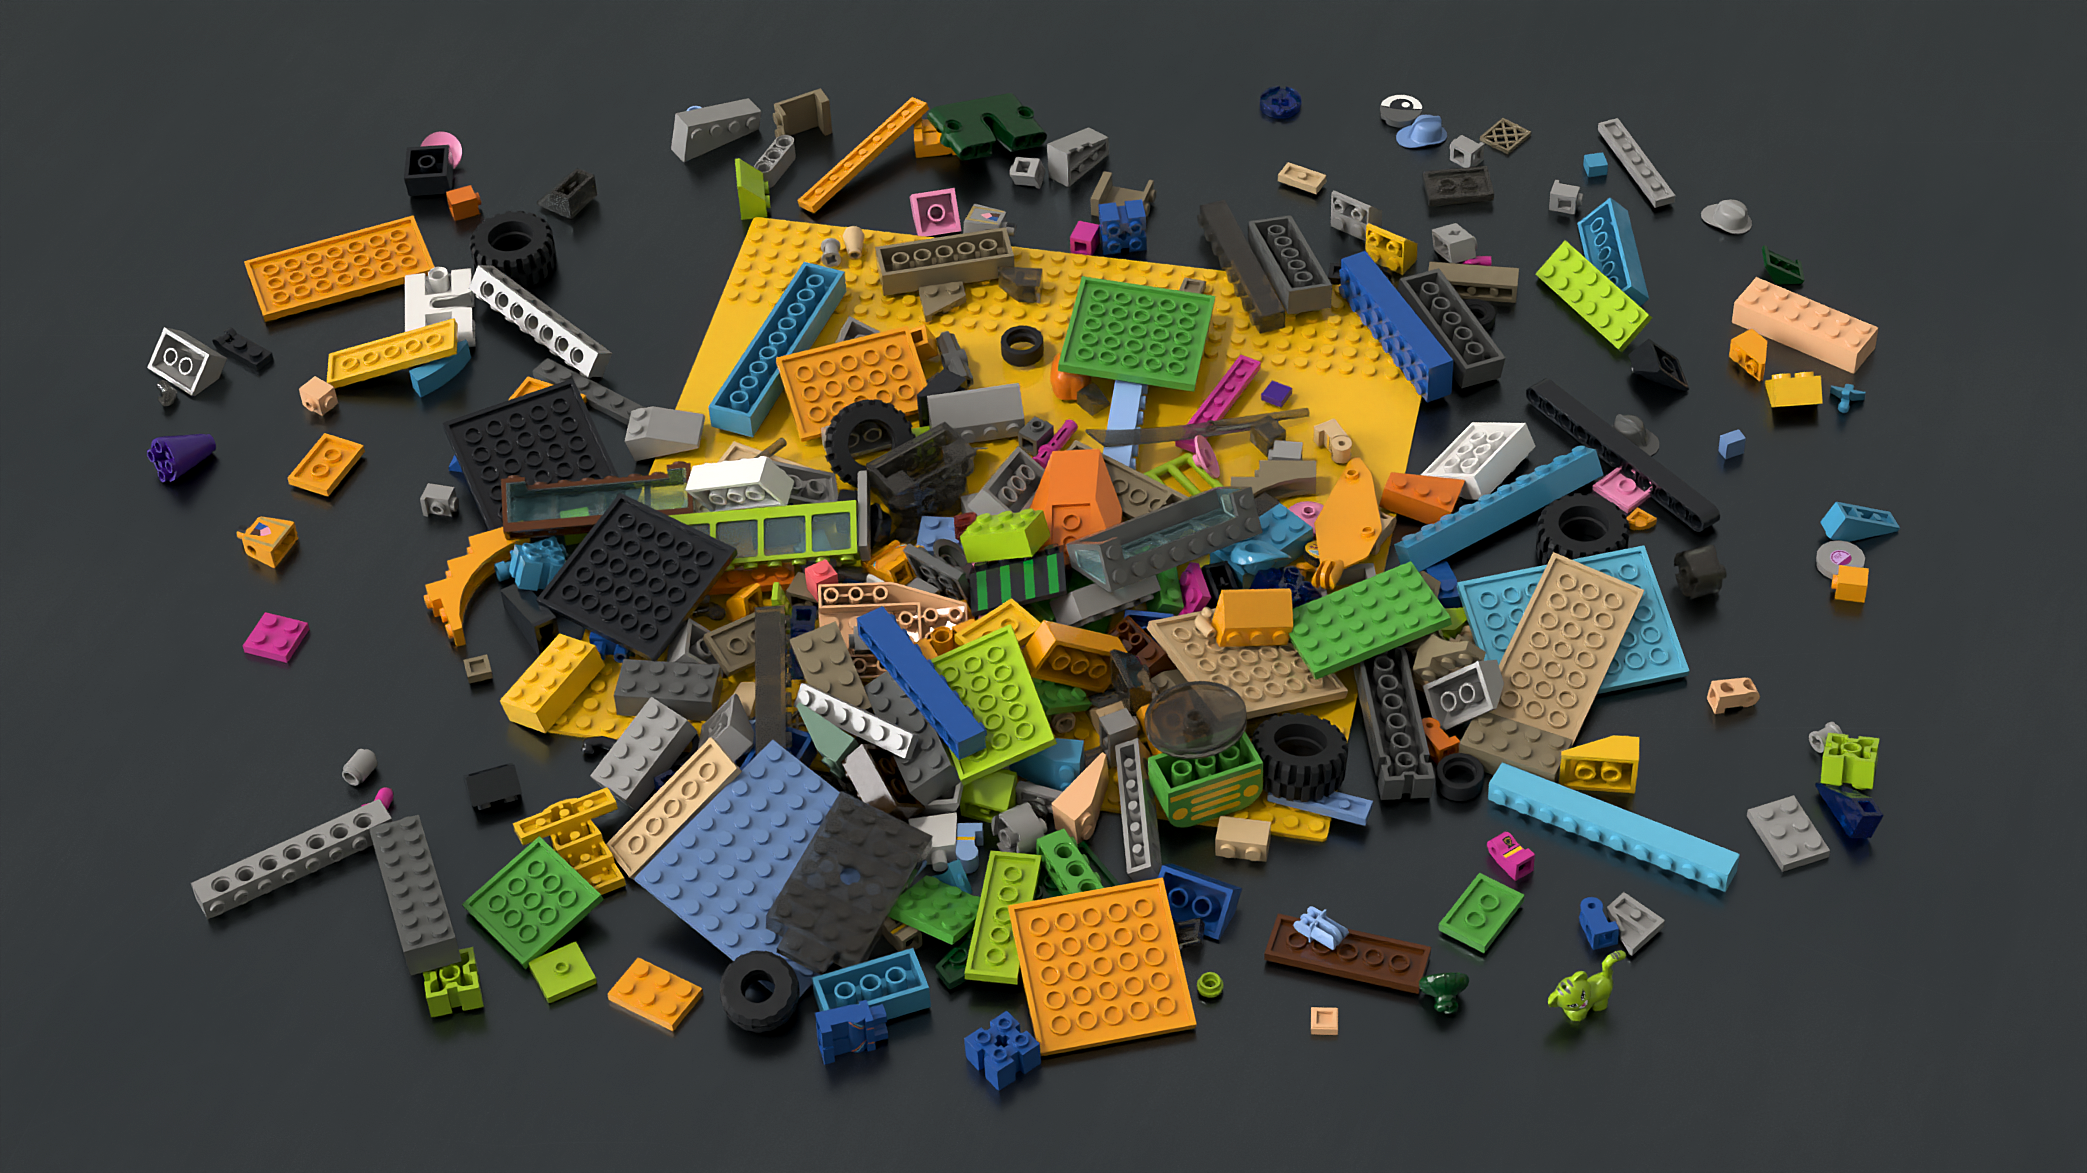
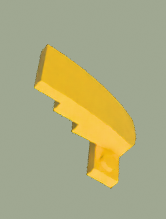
[513,787,626,895]

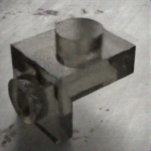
[1172,916,1205,949]

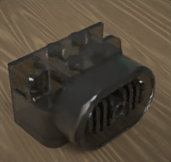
[866,422,977,533]

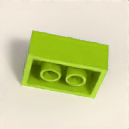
[960,508,1050,563]

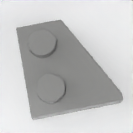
[1606,892,1665,956]

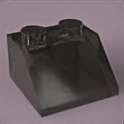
[1110,649,1160,716]

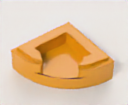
[1626,507,1657,530]

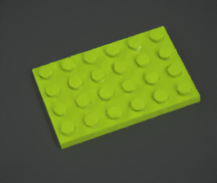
[931,624,1057,785]

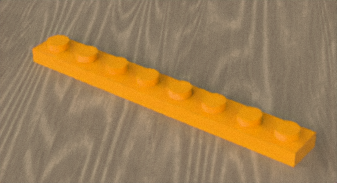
[797,97,929,213]

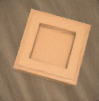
[1311,1007,1338,1035]

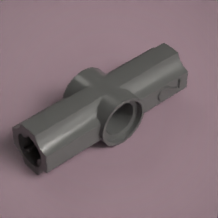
[936,331,974,390]

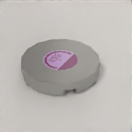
[1816,540,1865,579]

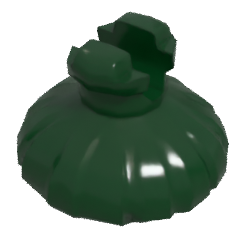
[1419,972,1469,1014]

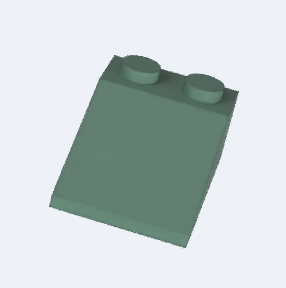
[797,702,860,783]

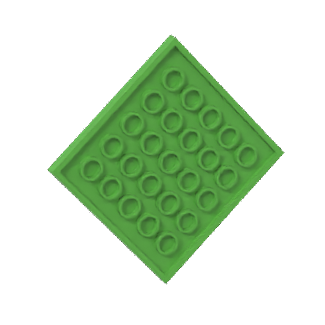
[1058,276,1215,392]

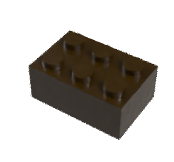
[841,744,926,826]

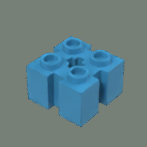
[509,543,567,591]

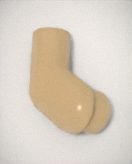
[1195,607,1217,640]

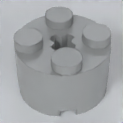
[991,802,1047,855]

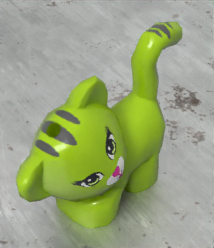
[1548,950,1626,1021]

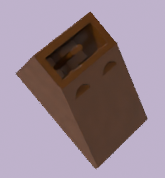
[1107,615,1178,699]

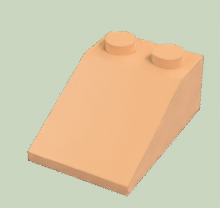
[1052,752,1109,844]

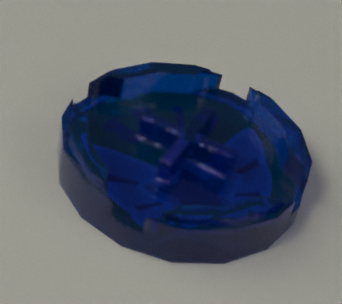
[1260,86,1302,118]

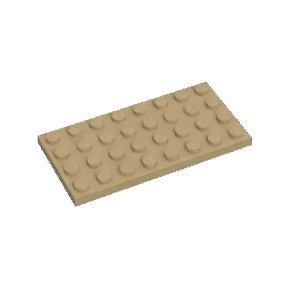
[1489,552,1644,747]

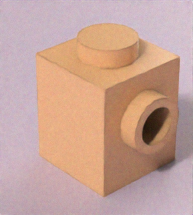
[299,376,338,416]

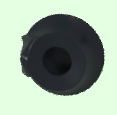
[871,503,892,550]

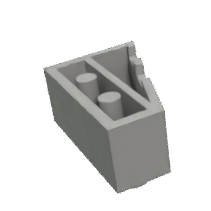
[1047,128,1109,187]

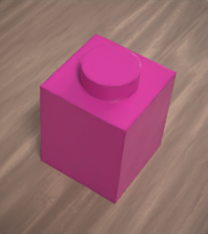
[1070,221,1100,256]

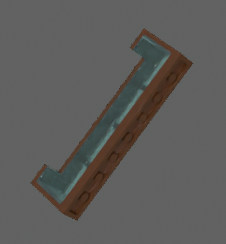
[501,461,696,540]

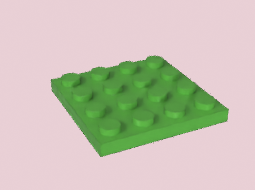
[462,836,604,969]

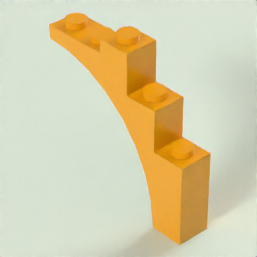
[424,521,531,647]

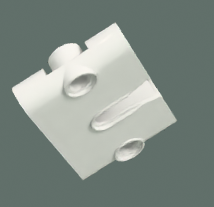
[405,267,475,347]

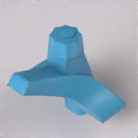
[1830,384,1866,413]
[932,859,973,894]

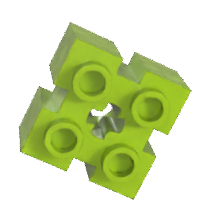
[1821,733,1880,790]
[423,947,484,1017]

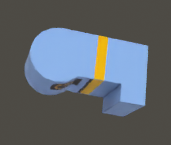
[956,823,984,874]

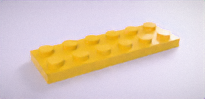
[327,318,458,388]

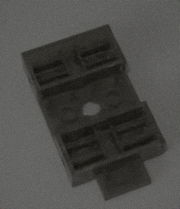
[766,791,933,975]

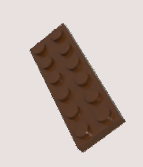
[1264,914,1431,994]

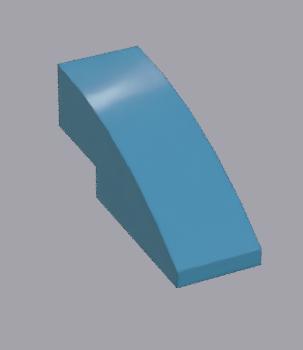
[409,339,471,397]

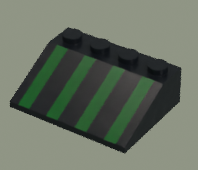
[969,544,1073,617]

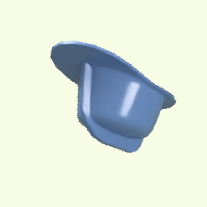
[1396,114,1447,148]

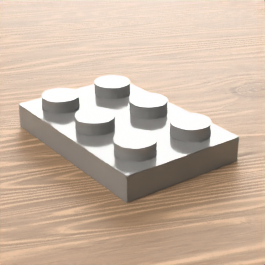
[1747,795,1830,872]

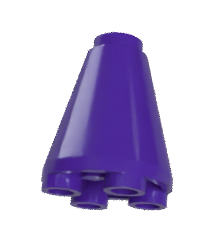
[147,434,216,482]

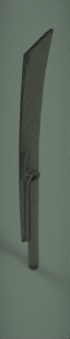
[1085,408,1310,447]

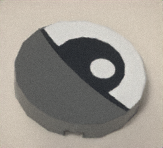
[1380,95,1422,128]

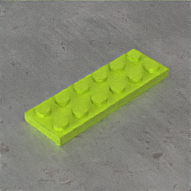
[1536,240,1652,352]
[965,850,1042,985]

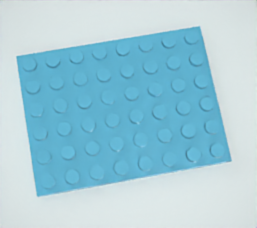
[1457,545,1690,694]

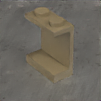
[773,88,833,138]
[1091,171,1157,216]

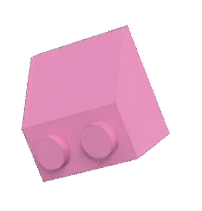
[910,188,961,237]

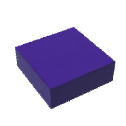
[1261,380,1292,407]

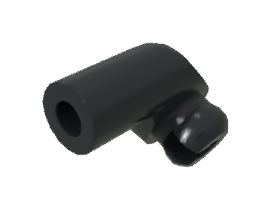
[581,735,617,754]

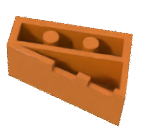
[1379,472,1465,524]

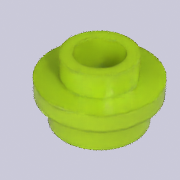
[1197,972,1223,998]

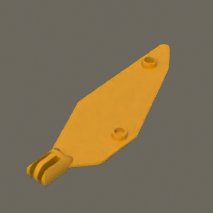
[1311,457,1382,590]

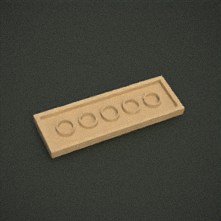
[606,737,742,880]

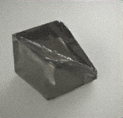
[1077,382,1110,416]

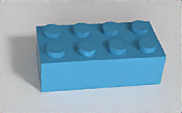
[1210,503,1313,589]
[812,948,931,1020]

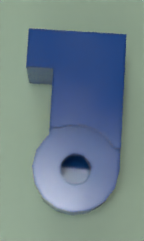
[1579,897,1619,950]

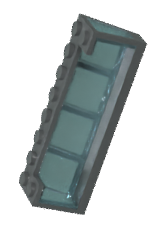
[1066,487,1263,592]

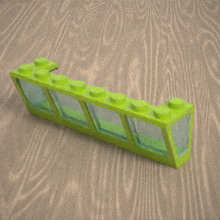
[668,500,862,572]

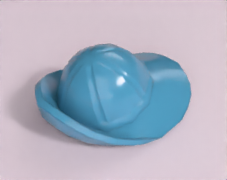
[1230,540,1292,575]

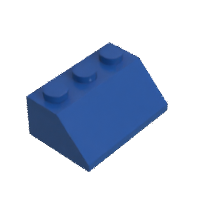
[1158,863,1242,940]

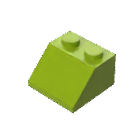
[735,158,771,220]

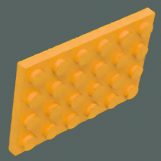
[776,326,927,442]

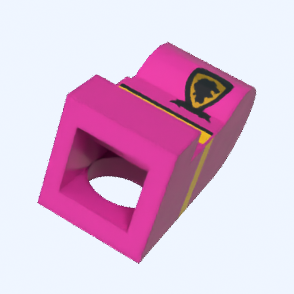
[1487,832,1535,881]

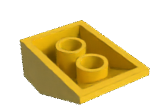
[1558,735,1639,793]

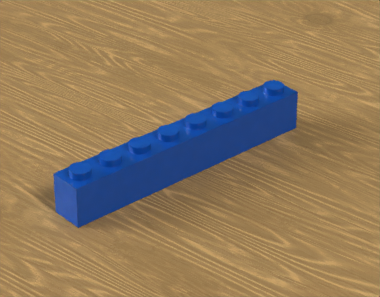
[857,606,987,760]

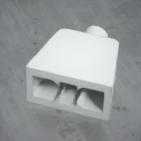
[908,812,958,872]

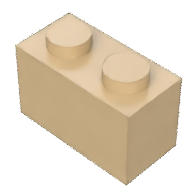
[1215,816,1271,862]

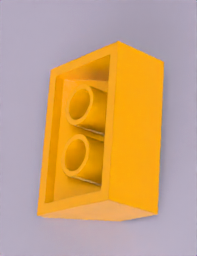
[1211,588,1293,647]

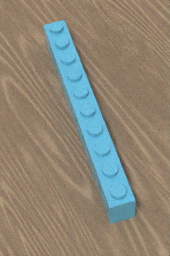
[1488,762,1740,892]

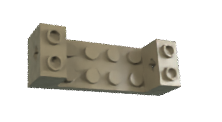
[1067,440,1188,546]

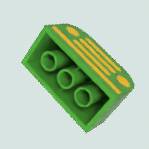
[1148,727,1263,828]

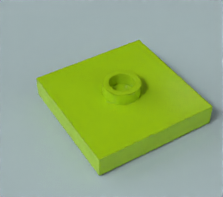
[528,942,597,1003]

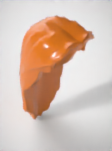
[1050,352,1091,400]

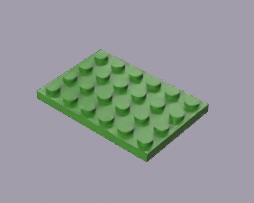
[1289,561,1452,680]

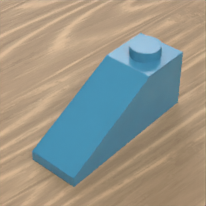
[1820,502,1900,542]

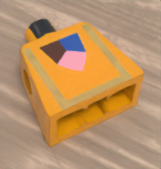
[237,516,298,568]

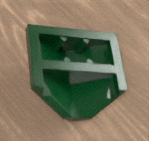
[1762,245,1805,285]

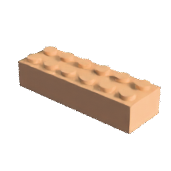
[1732,277,1879,374]

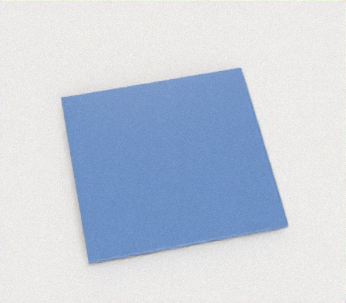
[634,740,928,998]

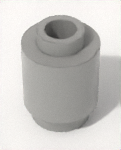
[342,749,378,786]

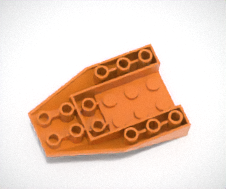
[1030,449,1123,576]

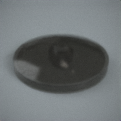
[1144,681,1247,759]

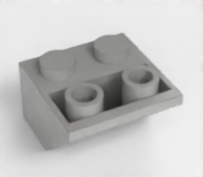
[1331,191,1382,241]

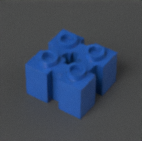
[1098,199,1147,255]
[964,1011,1041,1091]

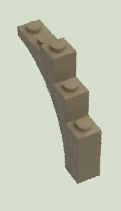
[1202,460,1316,528]
[1403,571,1486,682]

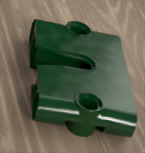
[927,93,1047,161]

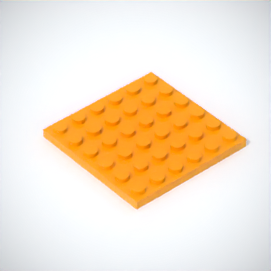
[1008,878,1197,1056]

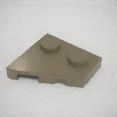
[918,281,966,322]

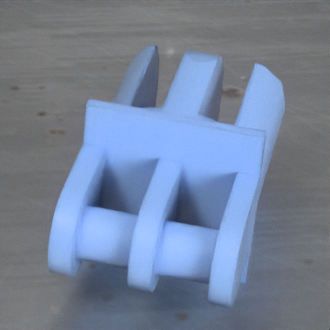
[1294,906,1349,950]

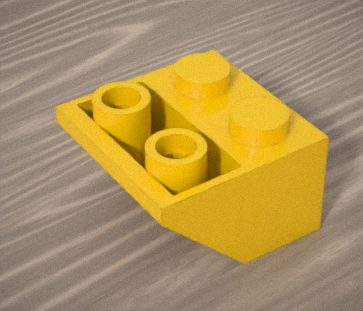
[1365,223,1418,275]
[1765,372,1823,407]

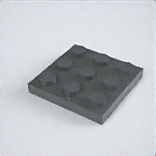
[903,543,979,619]

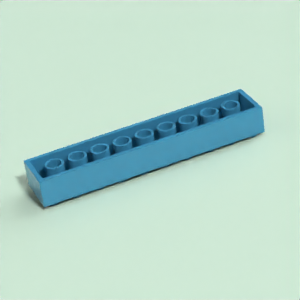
[708,262,847,437]

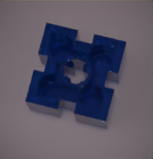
[1249,566,1322,609]

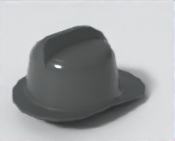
[1612,414,1659,456]
[933,539,973,580]

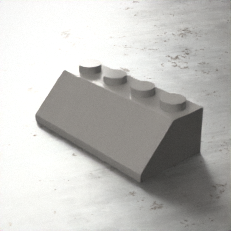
[927,383,1025,448]

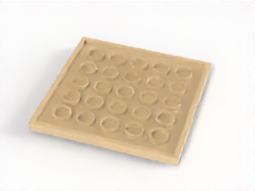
[1147,608,1348,724]

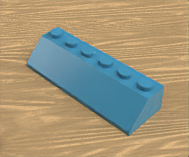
[1577,198,1649,306]

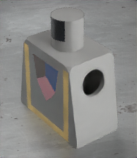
[963,204,1017,237]

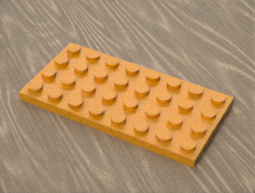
[244,216,434,322]

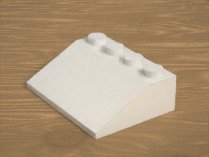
[1421,422,1535,501]

